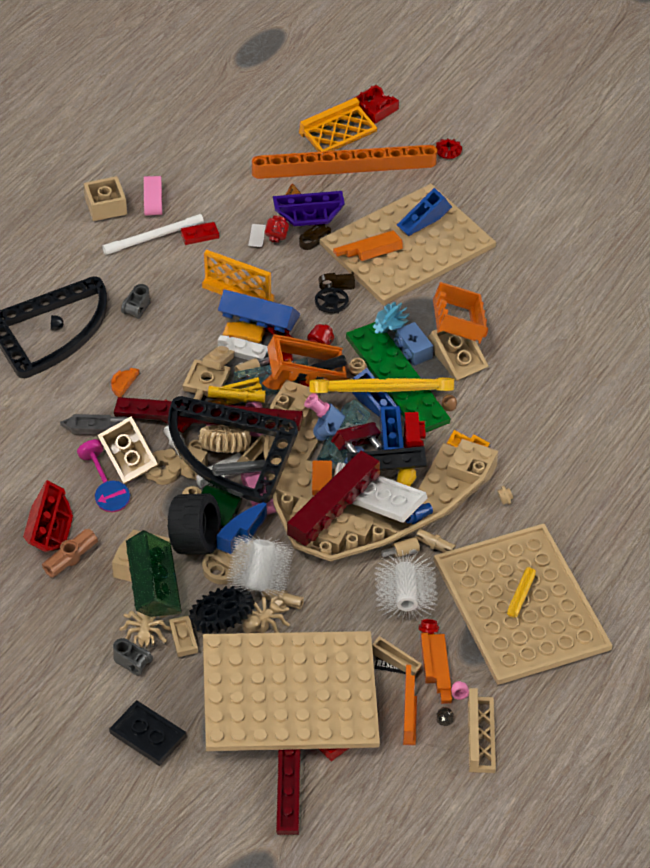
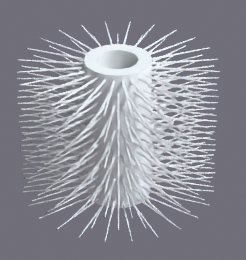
[227,534,293,596]
[375,551,438,622]

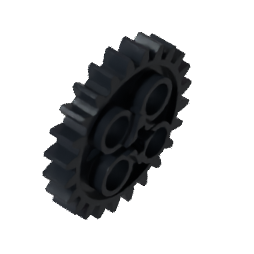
[189,586,255,634]

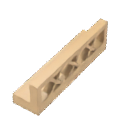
[468,688,496,773]

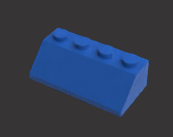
[218,289,300,333]

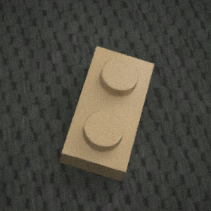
[202,346,235,370]
[169,616,198,657]

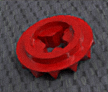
[436,138,462,159]

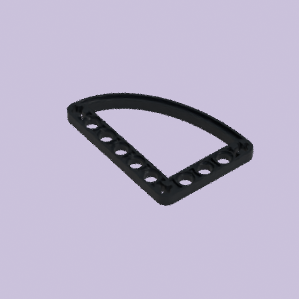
[0,276,107,379]
[168,396,298,503]

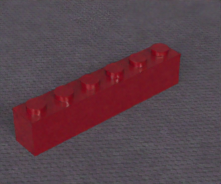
[287,450,380,546]

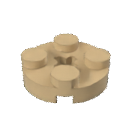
[144,449,181,485]

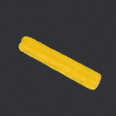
[507,567,536,618]

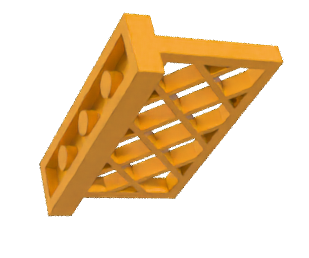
[299,97,378,152]
[202,249,274,302]

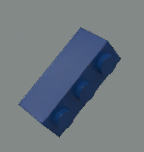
[379,406,404,450]

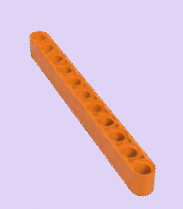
[252,145,437,179]

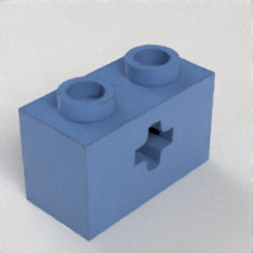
[394,322,433,366]

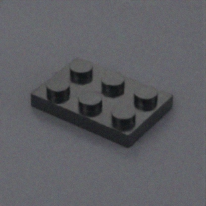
[109,700,187,766]

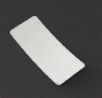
[248,224,266,247]

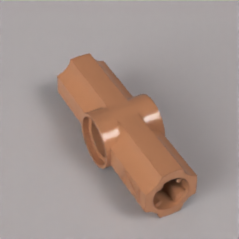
[42,528,98,577]

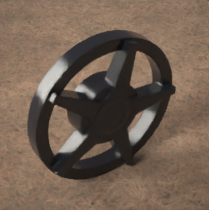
[315,287,349,313]

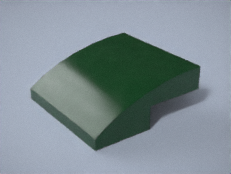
[201,485,242,528]

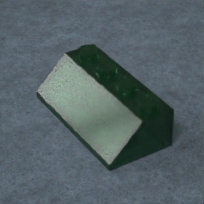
[126,530,182,617]

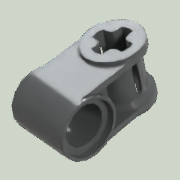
[121,284,150,319]
[113,638,153,676]

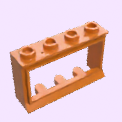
[433,282,488,344]
[267,334,350,385]

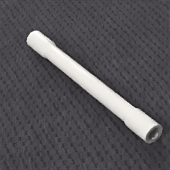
[102,214,204,255]

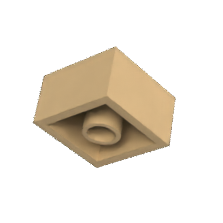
[83,176,127,221]

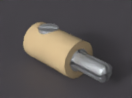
[235,357,269,379]
[381,537,420,557]

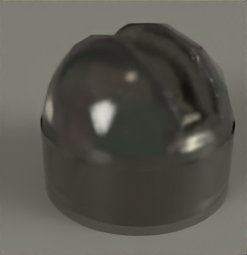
[436,707,454,726]

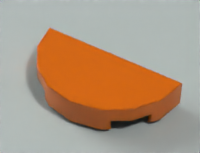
[261,359,292,390]
[111,368,139,397]

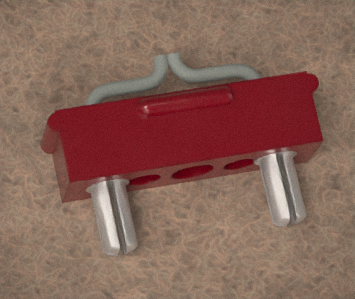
[331,422,382,453]

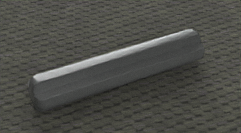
[212,460,266,476]

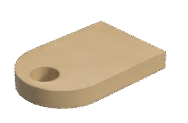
[202,541,253,584]

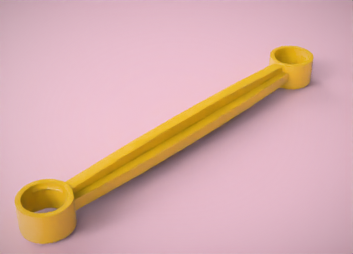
[309,377,454,393]

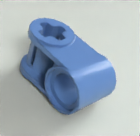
[313,403,345,441]

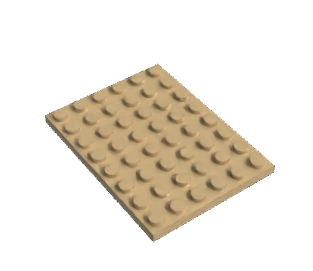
[320,184,496,306]
[434,524,612,685]
[203,631,380,751]

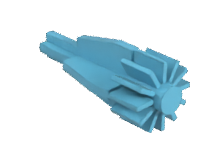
[373,302,409,334]

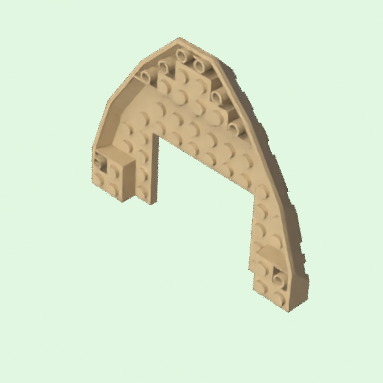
[263,380,498,561]

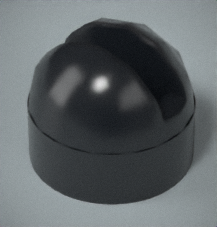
[51,315,64,330]

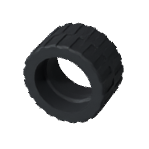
[167,493,221,555]

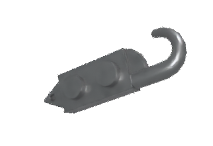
[60,414,129,434]

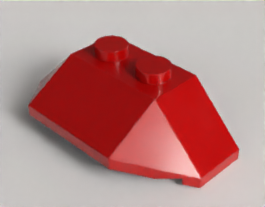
[23,480,73,552]

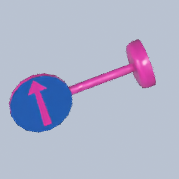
[77,439,130,512]

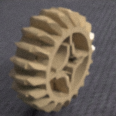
[199,425,251,453]

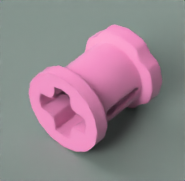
[304,393,330,418]

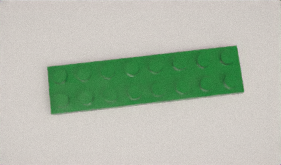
[346,322,451,433]

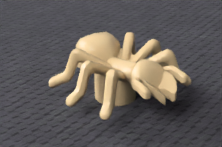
[243,596,290,633]
[120,603,171,649]

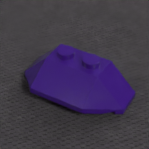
[273,191,345,226]

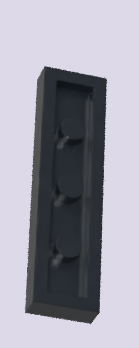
[347,446,427,471]

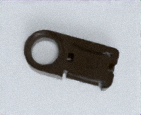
[299,224,331,250]
[318,272,355,290]

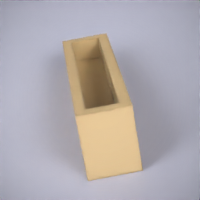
[237,435,265,462]
[372,636,422,675]

